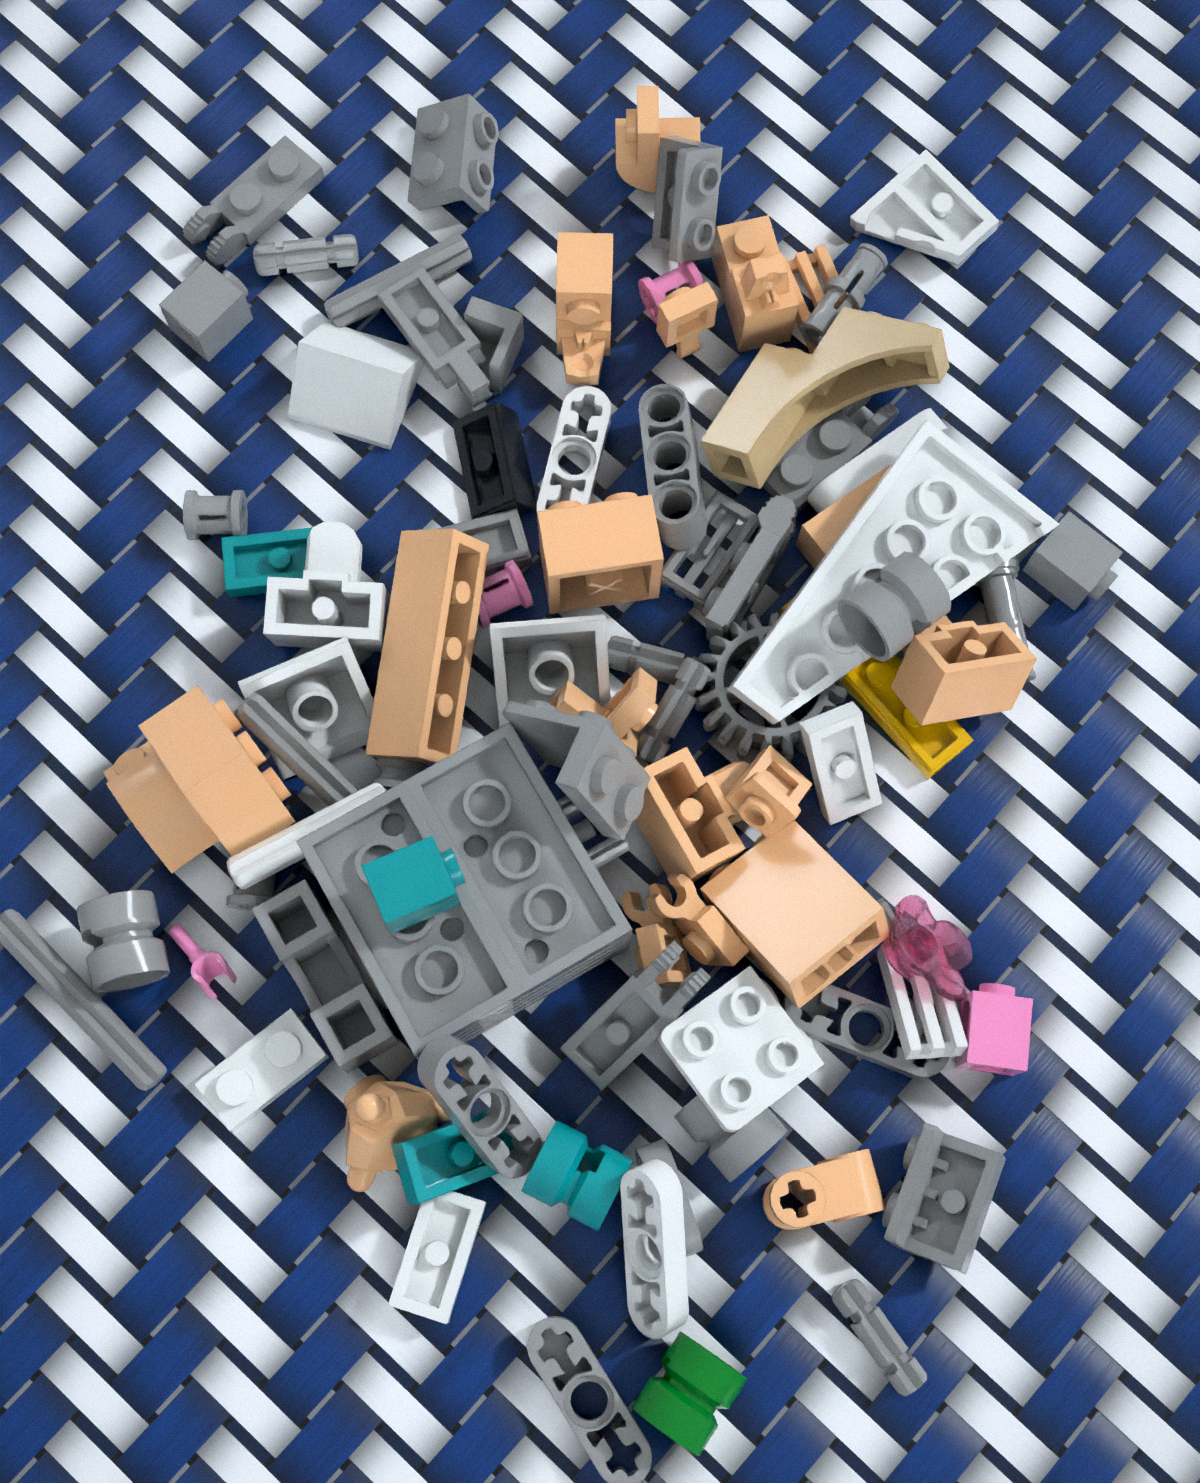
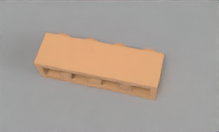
[365,528,489,767]

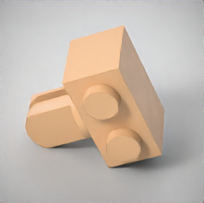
[891,615,1037,726]
[636,747,750,889]

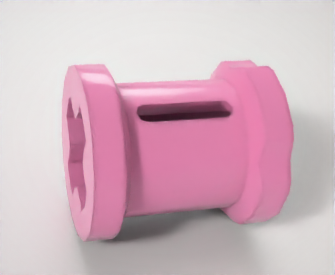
[638,261,704,324]
[478,560,533,628]

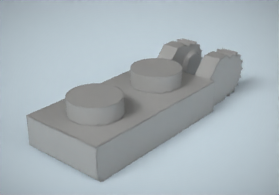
[182,135,324,266]
[762,396,899,514]
[702,494,797,641]
[560,941,711,1091]

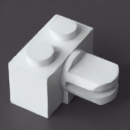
[263,521,391,652]

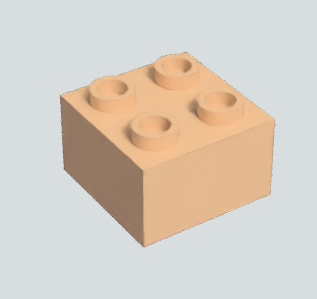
[537,492,664,614]
[138,685,296,856]

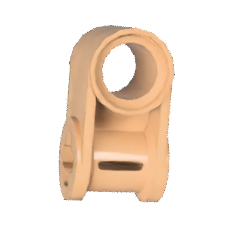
[762,1149,885,1230]

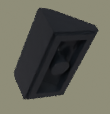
[452,402,537,520]

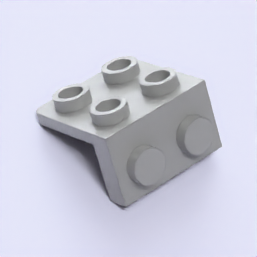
[502,699,651,841]

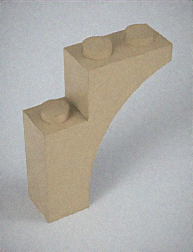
[700,307,950,489]

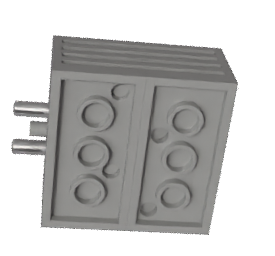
[296,722,633,1060]

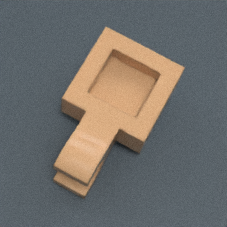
[656,281,718,359]
[646,873,750,966]
[622,883,691,988]

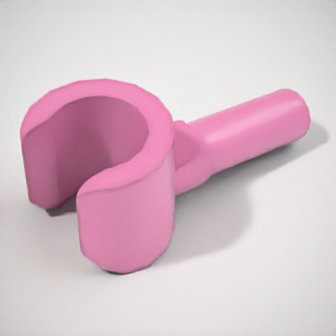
[169,924,237,999]

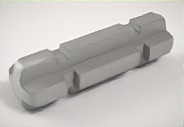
[253,234,359,276]
[607,636,713,691]
[637,657,711,763]
[832,1279,927,1396]

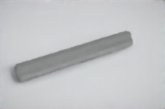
[0,909,167,1091]

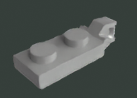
[376,266,492,408]

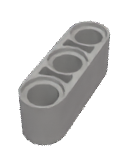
[638,384,707,550]

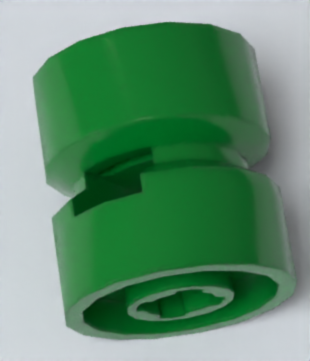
[632,1331,747,1456]

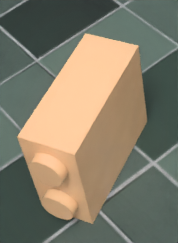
[700,821,890,1009]

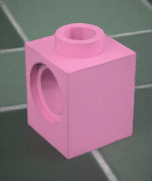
[955,983,1033,1076]

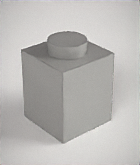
[159,260,253,362]
[1022,511,1123,611]

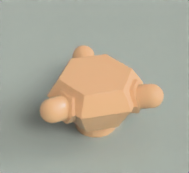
[344,1075,451,1192]

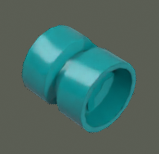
[521,1120,633,1231]

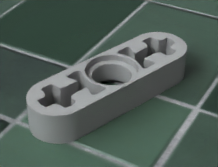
[782,984,949,1079]
[417,1035,542,1179]
[527,1316,652,1483]

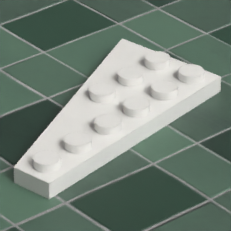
[727,420,1060,725]

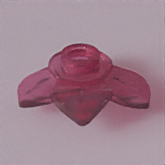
[882,895,973,1001]

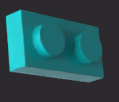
[221,527,313,597]
[391,1109,514,1205]

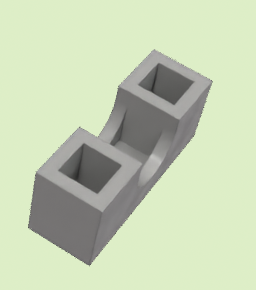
[252,879,400,1073]

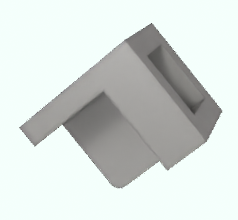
[464,296,524,394]

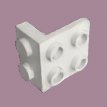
[659,966,825,1132]

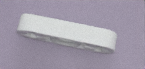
[537,386,611,522]
[807,408,949,514]
[620,1159,689,1340]

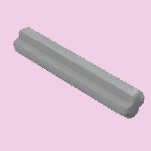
[324,234,472,328]
[235,693,359,806]

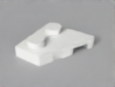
[850,149,999,264]

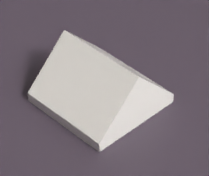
[288,321,424,450]
[490,614,611,729]
[238,636,374,780]

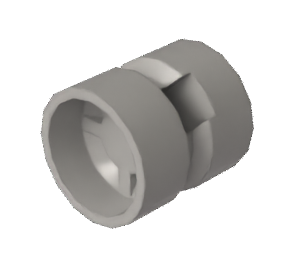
[837,551,951,662]
[76,890,171,992]
[674,1095,788,1183]

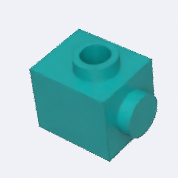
[361,835,466,934]

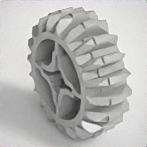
[694,612,847,763]

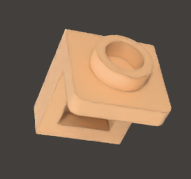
[725,745,813,838]

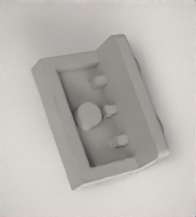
[407,93,499,214]
[651,136,723,263]
[882,1123,1006,1275]

